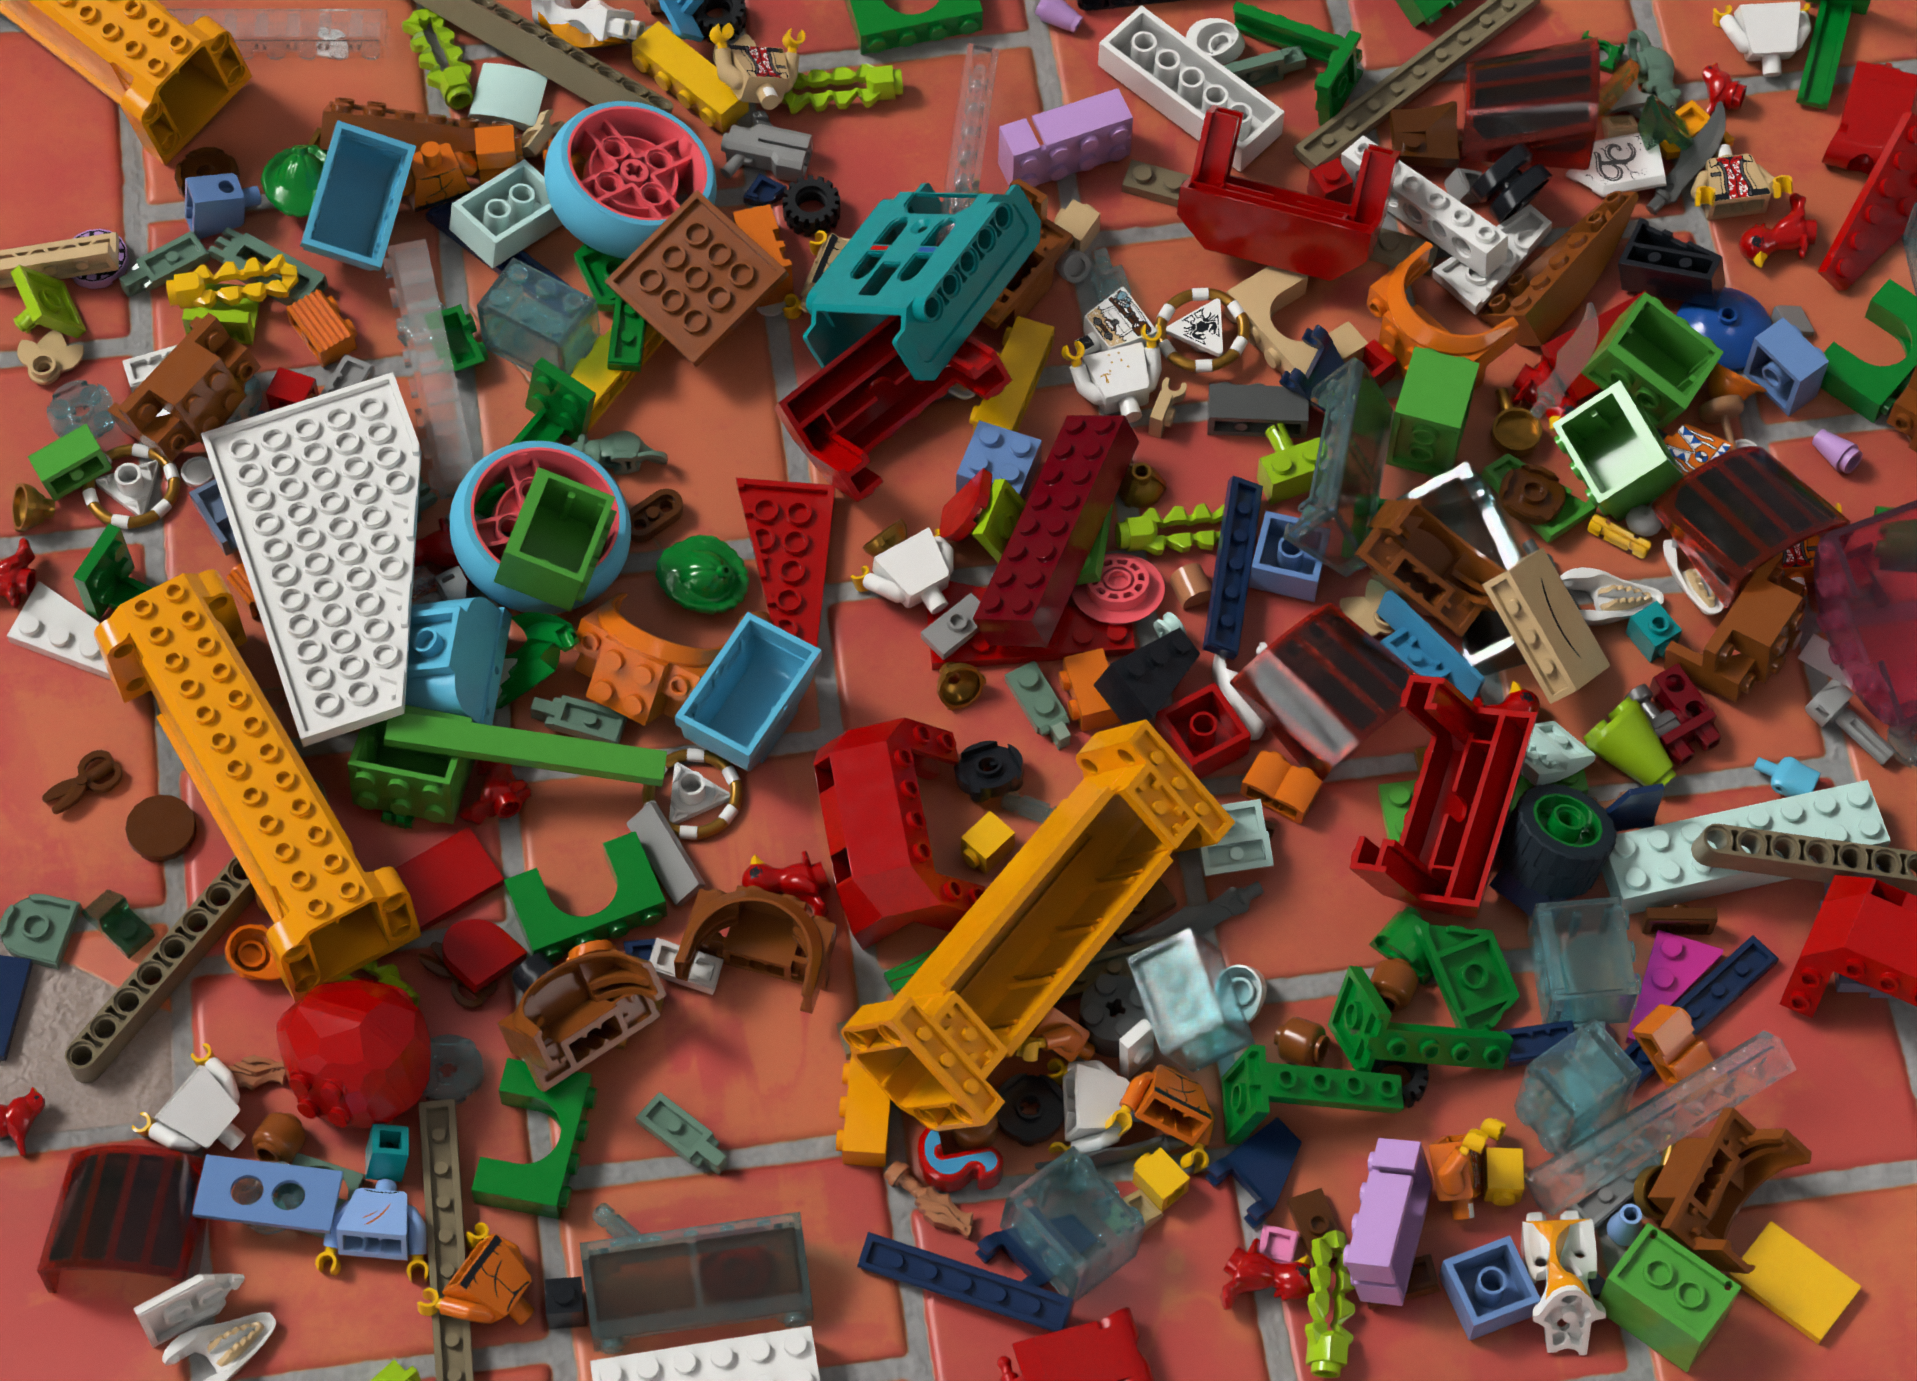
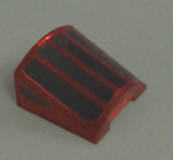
[1461,37,1600,170]
[1651,446,1851,609]
[1229,603,1420,783]
[37,1145,208,1293]

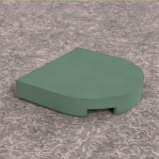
[0,894,82,970]

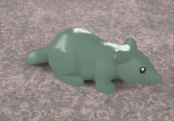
[1627,29,1682,121]
[570,431,668,475]

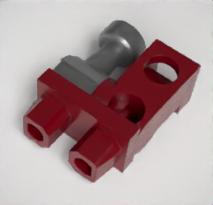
[1624,663,1721,767]

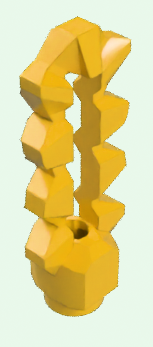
[166,254,299,309]

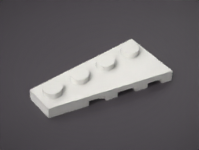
[1432,204,1552,315]
[7,581,111,680]

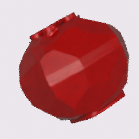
[276,977,431,1128]

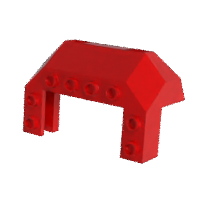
[1177,105,1401,281]
[774,315,1013,502]
[1349,675,1538,918]
[813,717,985,950]
[1779,875,1917,1018]

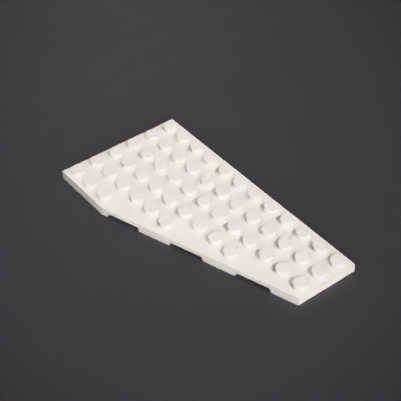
[201,372,422,747]

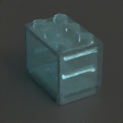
[477,258,601,376]
[1527,896,1642,1025]
[1127,928,1255,1073]
[1514,1017,1642,1160]
[1000,1146,1146,1302]

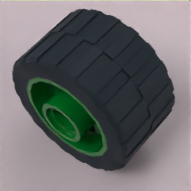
[1498,784,1617,898]

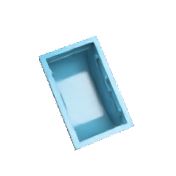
[300,121,416,271]
[405,597,512,725]
[675,612,822,772]

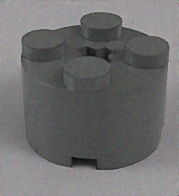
[1079,974,1151,1058]

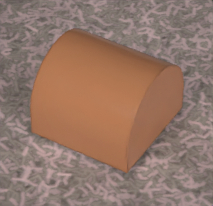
[1170,563,1212,610]

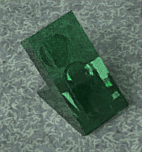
[1638,94,1694,151]
[81,889,155,959]

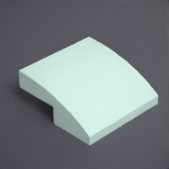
[468,63,548,131]
[1521,721,1596,785]
[1198,799,1274,876]

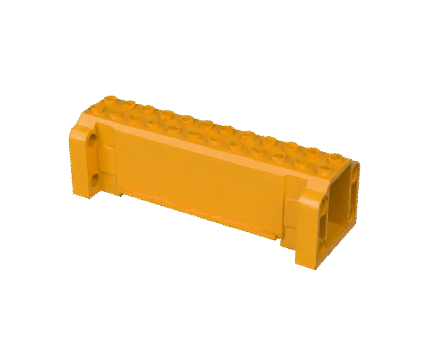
[0,0,253,166]
[94,569,422,1002]
[841,719,1235,1131]

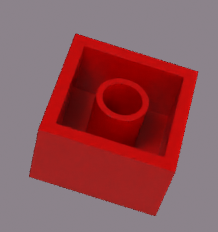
[1154,682,1251,780]

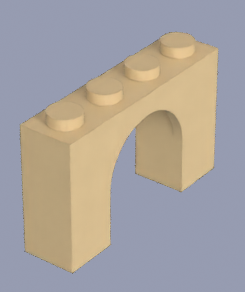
[1224,266,1368,375]

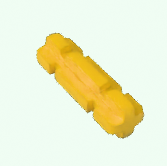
[1587,514,1652,558]

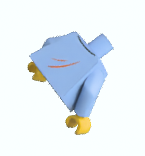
[315,1179,429,1282]

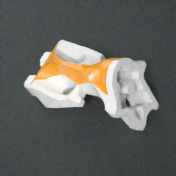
[531,0,645,48]
[1520,1211,1606,1355]

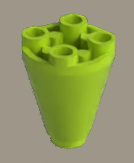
[1583,696,1677,786]

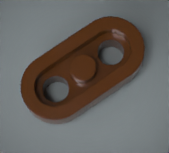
[629,489,683,543]

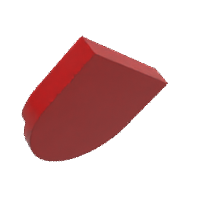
[939,468,993,542]
[442,919,527,993]

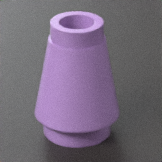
[1035,0,1083,33]
[1812,429,1863,474]

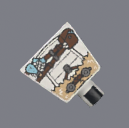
[1074,287,1157,356]

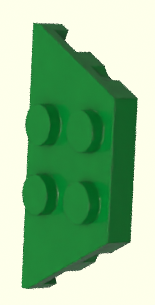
[574,244,626,312]
[1414,922,1520,1031]

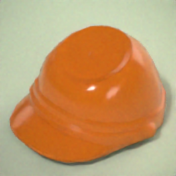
[1707,363,1767,401]
[224,924,281,981]

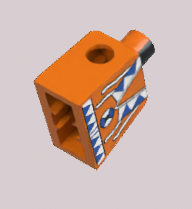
[1657,424,1734,493]

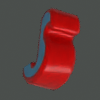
[918,1127,1004,1193]

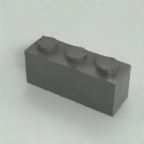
[1207,382,1309,438]

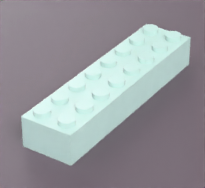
[1602,780,1891,917]

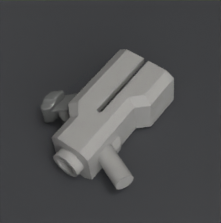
[720,110,813,183]

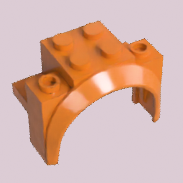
[1367,241,1519,390]
[572,593,725,726]

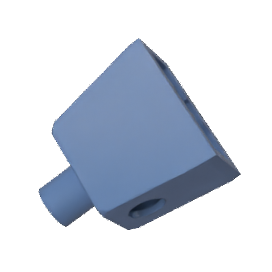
[184,173,261,240]

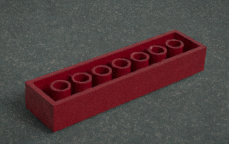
[973,415,1139,647]

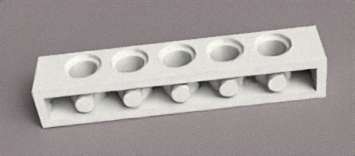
[1341,135,1508,279]

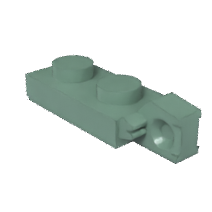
[1223,46,1306,88]
[119,231,210,298]
[1005,660,1071,750]
[530,695,628,744]
[635,1092,728,1175]

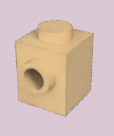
[1054,199,1101,253]

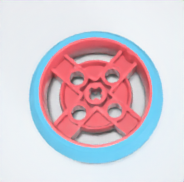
[544,101,717,259]
[450,441,631,614]

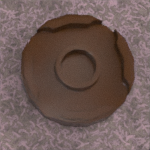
[174,147,240,198]
[1498,464,1566,525]
[125,794,197,862]

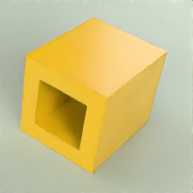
[961,811,1015,874]
[1132,1147,1190,1212]
[1482,1147,1524,1206]

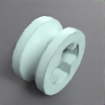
[1153,612,1186,637]

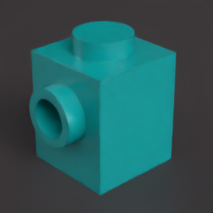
[1625,601,1682,663]
[365,1124,409,1182]

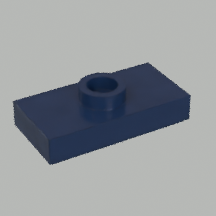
[1502,1020,1580,1067]

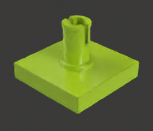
[10,265,86,339]
[970,479,1026,563]

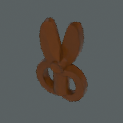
[42,750,123,814]
[418,941,497,1009]

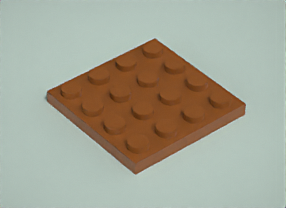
[604,190,789,368]

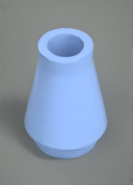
[1607,1204,1643,1246]

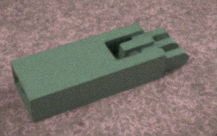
[207,227,328,306]

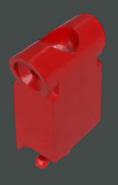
[1822,60,1917,175]
[997,1307,1155,1381]

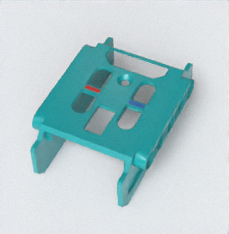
[803,183,1041,381]

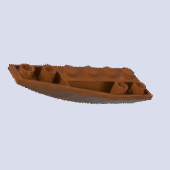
[320,97,518,153]
[1480,191,1639,346]

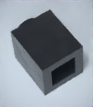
[544,1276,586,1329]

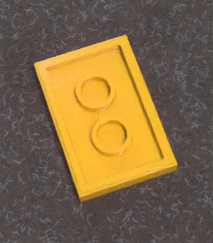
[1728,1221,1862,1344]

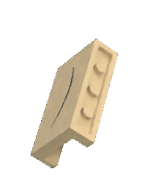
[1482,547,1611,704]

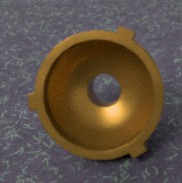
[1117,462,1166,508]
[12,483,55,532]
[862,518,907,557]
[937,662,986,711]

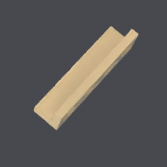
[0,232,119,289]

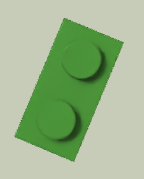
[28,424,113,501]

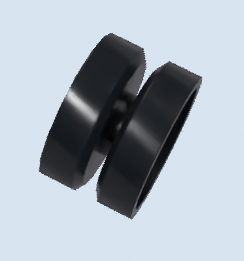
[1470,142,1553,224]

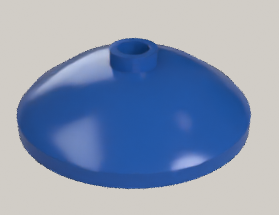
[1676,287,1772,372]

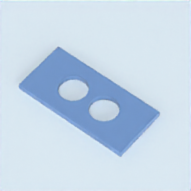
[192,1154,344,1234]

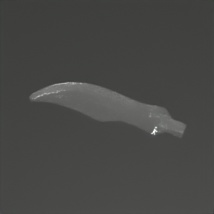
[1530,302,1599,418]

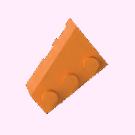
[732,204,793,307]

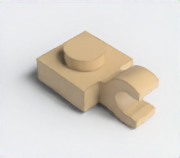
[521,109,565,158]
[1148,377,1187,438]

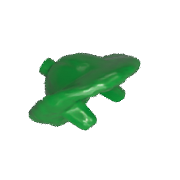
[261,145,328,218]
[655,535,750,615]

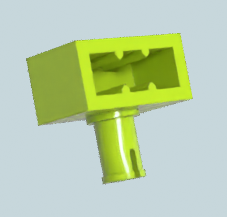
[1257,423,1334,505]

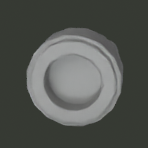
[1055,249,1091,283]

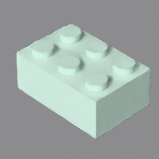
[449,159,563,269]

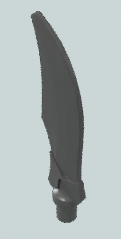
[1646,101,1726,215]
[1121,881,1264,945]
[1035,1134,1187,1173]

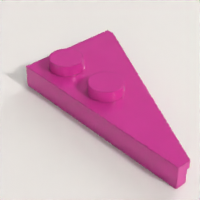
[1625,930,1724,1044]

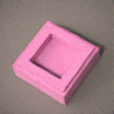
[1258,1224,1299,1263]

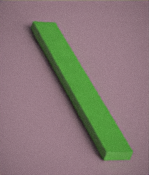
[384,713,667,787]

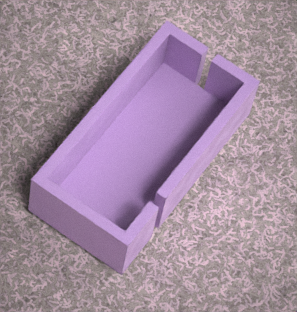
[998,88,1133,187]
[1343,1138,1434,1306]

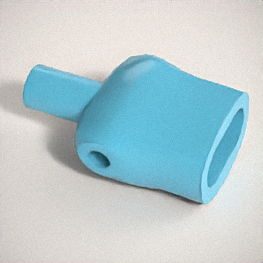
[1753,757,1821,797]

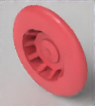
[1071,553,1165,624]

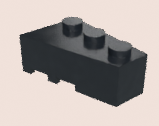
[1618,217,1725,307]
[1094,627,1200,725]

